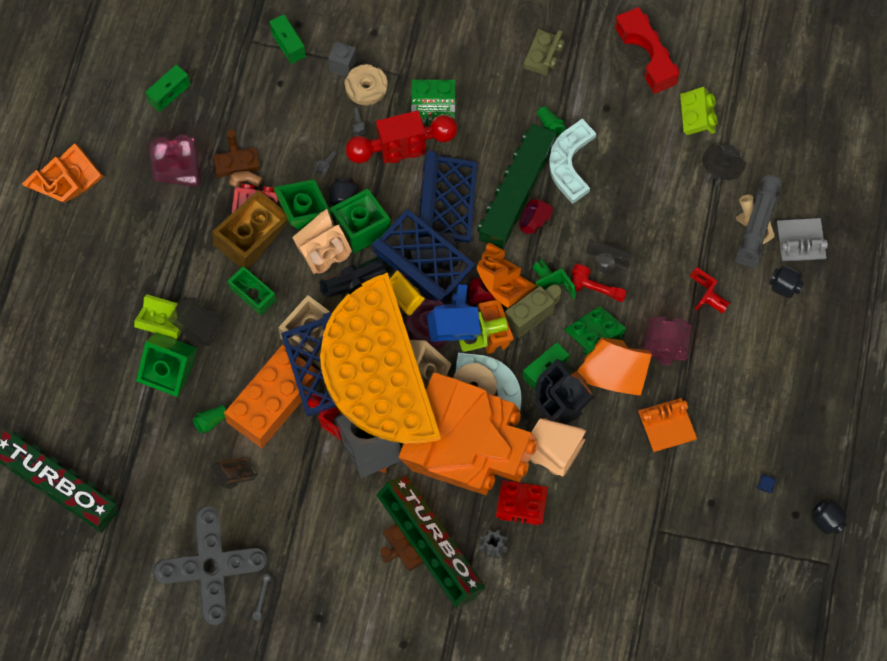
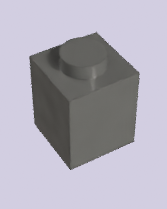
[328,42,357,78]

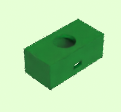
[269,15,306,64]
[145,65,191,113]
[227,266,276,316]
[523,343,569,391]

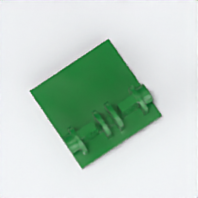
[564,306,626,356]

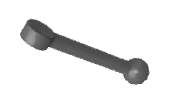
[252,573,272,621]

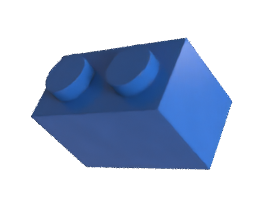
[427,304,481,342]

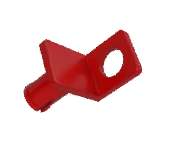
[689,267,730,314]
[308,394,342,441]

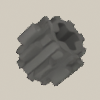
[479,529,508,559]

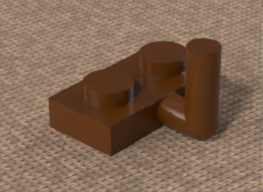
[213,130,260,178]
[381,524,423,572]

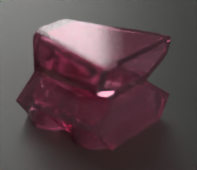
[149,135,200,187]

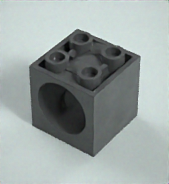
[336,415,403,479]

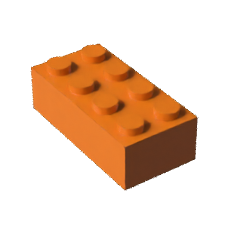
[224,345,318,448]

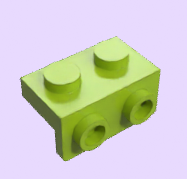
[680,87,718,135]
[134,294,188,340]

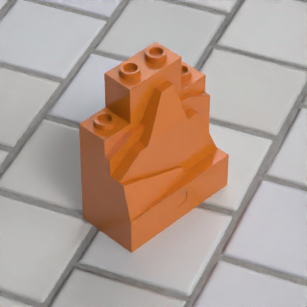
[398,372,537,495]

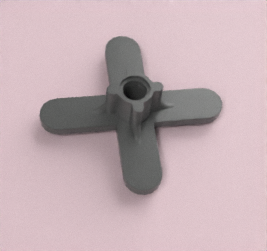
[153,506,267,625]

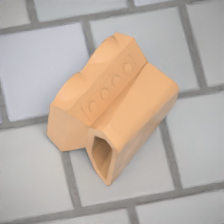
[292,209,352,274]
[529,417,586,477]

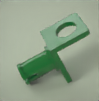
[533,260,576,299]

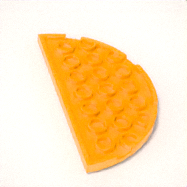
[320,273,441,444]

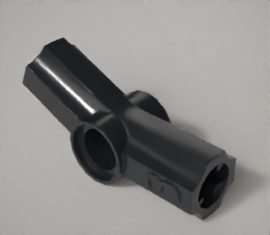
[319,256,387,298]

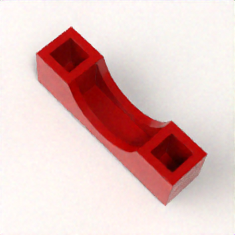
[615,7,680,94]

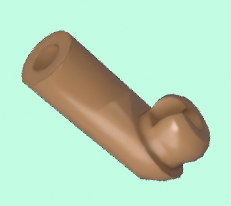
[229,171,263,188]

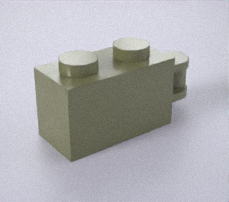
[505,285,561,338]

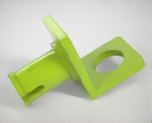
[459,312,508,352]

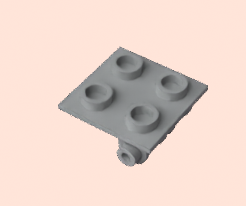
[777,218,827,262]

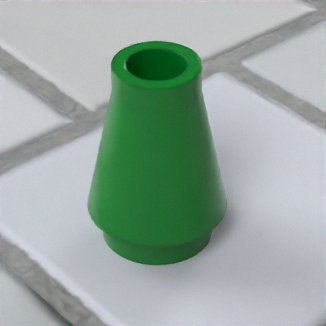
[537,106,565,137]
[193,405,226,434]

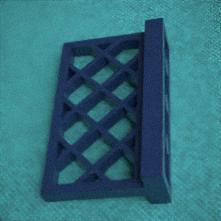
[418,151,477,243]
[372,209,475,306]
[281,312,337,417]

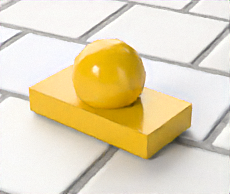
[390,270,425,315]

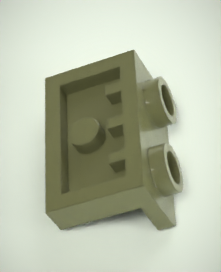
[523,29,565,76]

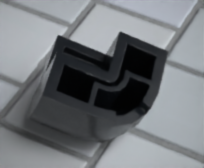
[534,359,595,424]

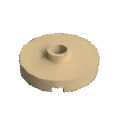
[345,64,388,105]
[453,363,497,396]

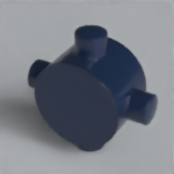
[757,474,776,494]

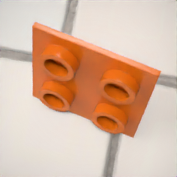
[638,398,697,453]

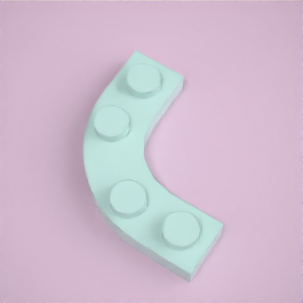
[549,119,596,204]
[456,353,521,426]

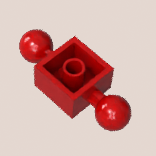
[345,111,458,164]

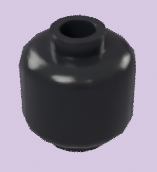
[330,178,359,206]
[769,266,804,298]
[811,499,847,534]

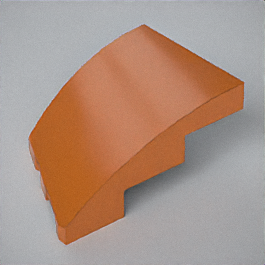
[22,143,104,203]
[477,242,536,308]
[577,338,652,396]

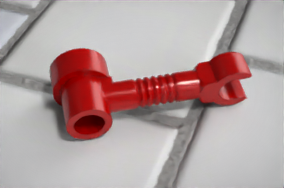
[571,264,626,302]

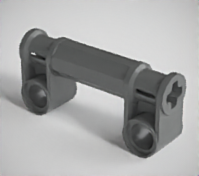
[734,175,782,269]

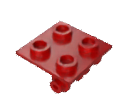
[496,480,548,526]

